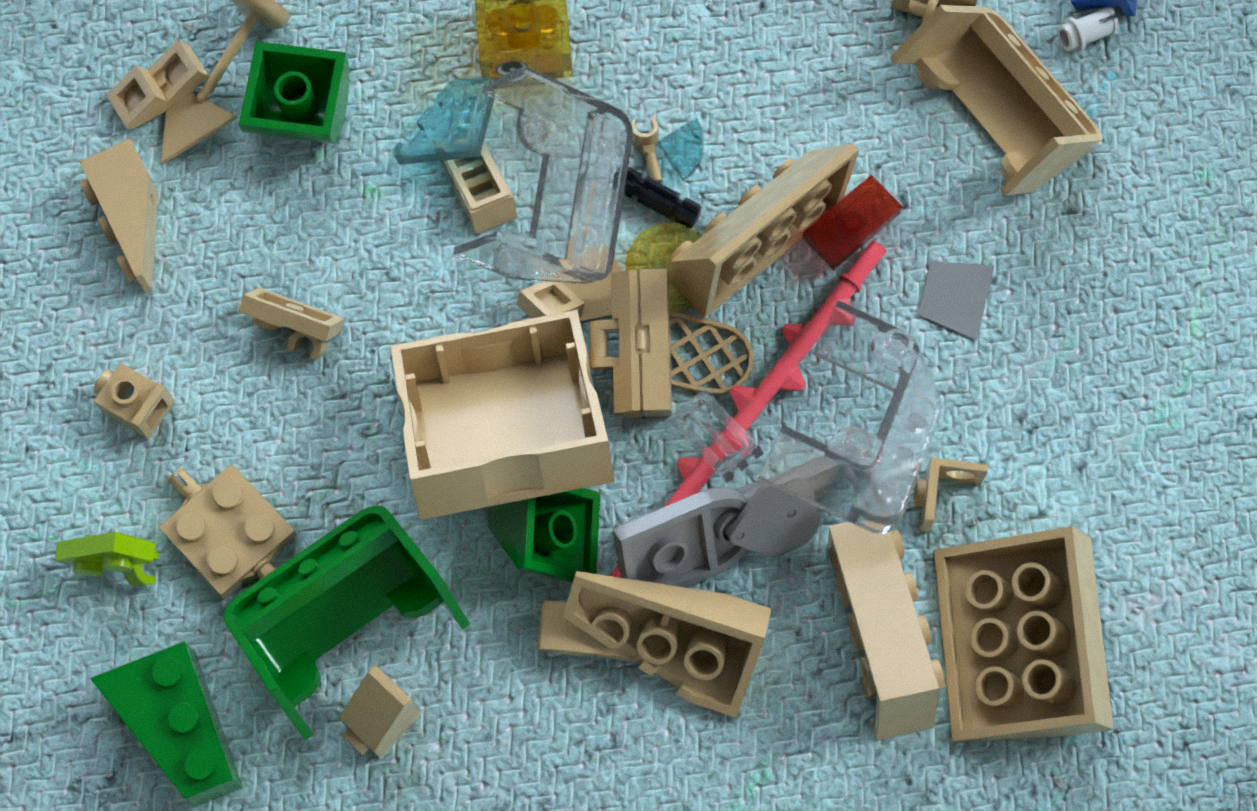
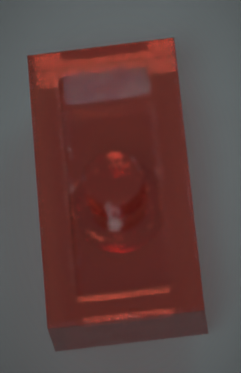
[802,175,903,271]

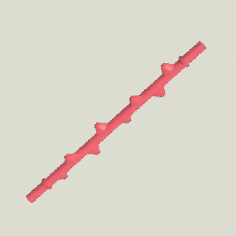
[609,241,886,578]

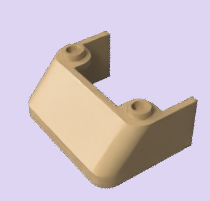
[890,5,1103,196]

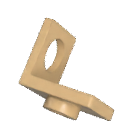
[913,457,988,533]

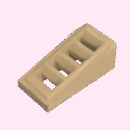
[438,133,517,233]

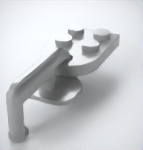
[612,447,889,587]

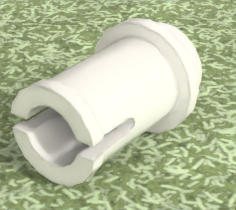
[1057,6,1119,52]

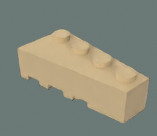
[828,514,945,741]

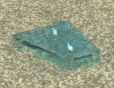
[393,77,497,165]

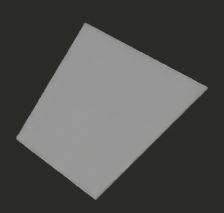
[917,261,994,341]

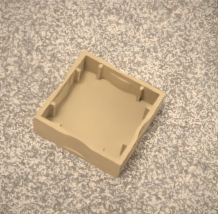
[391,310,615,520]

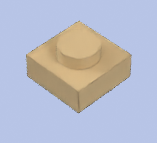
[517,276,585,318]

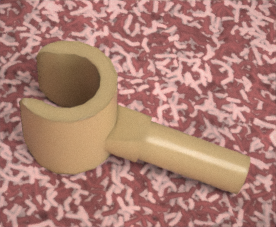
[631,116,662,183]

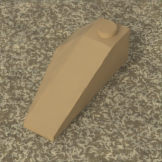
[562,571,771,718]

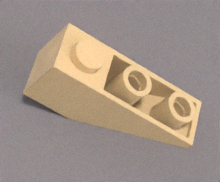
[79,138,158,293]

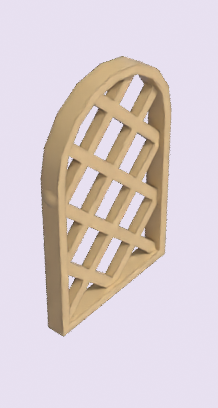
[670,311,753,396]

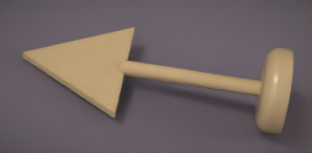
[161,0,291,164]

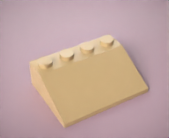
[668,143,859,319]
[934,526,1114,743]

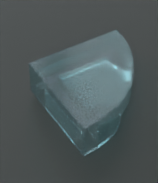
[658,118,704,182]

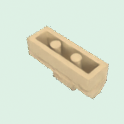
[589,268,673,418]

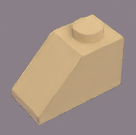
[339,665,421,759]

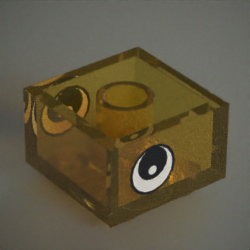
[474,0,573,85]

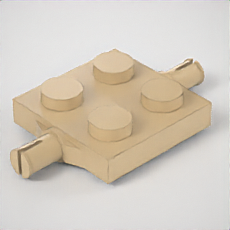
[159,464,297,599]

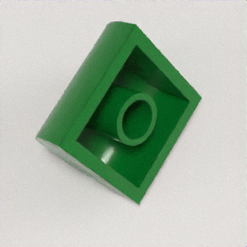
[238,41,349,144]

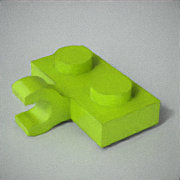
[55,532,160,586]

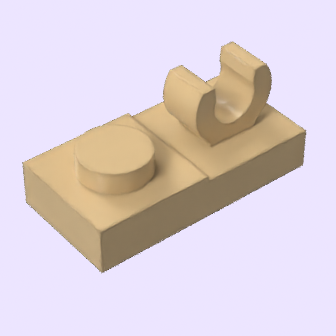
[239,287,345,360]

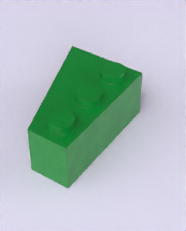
[90,641,243,807]

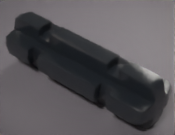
[616,167,701,228]

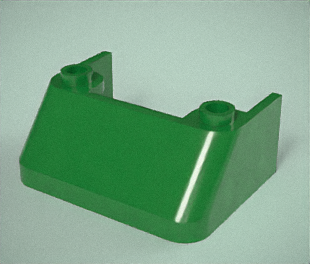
[223,506,470,741]

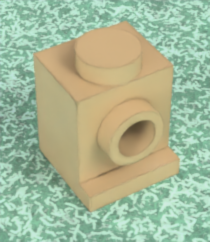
[94,362,175,440]

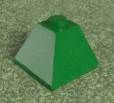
[488,488,600,583]

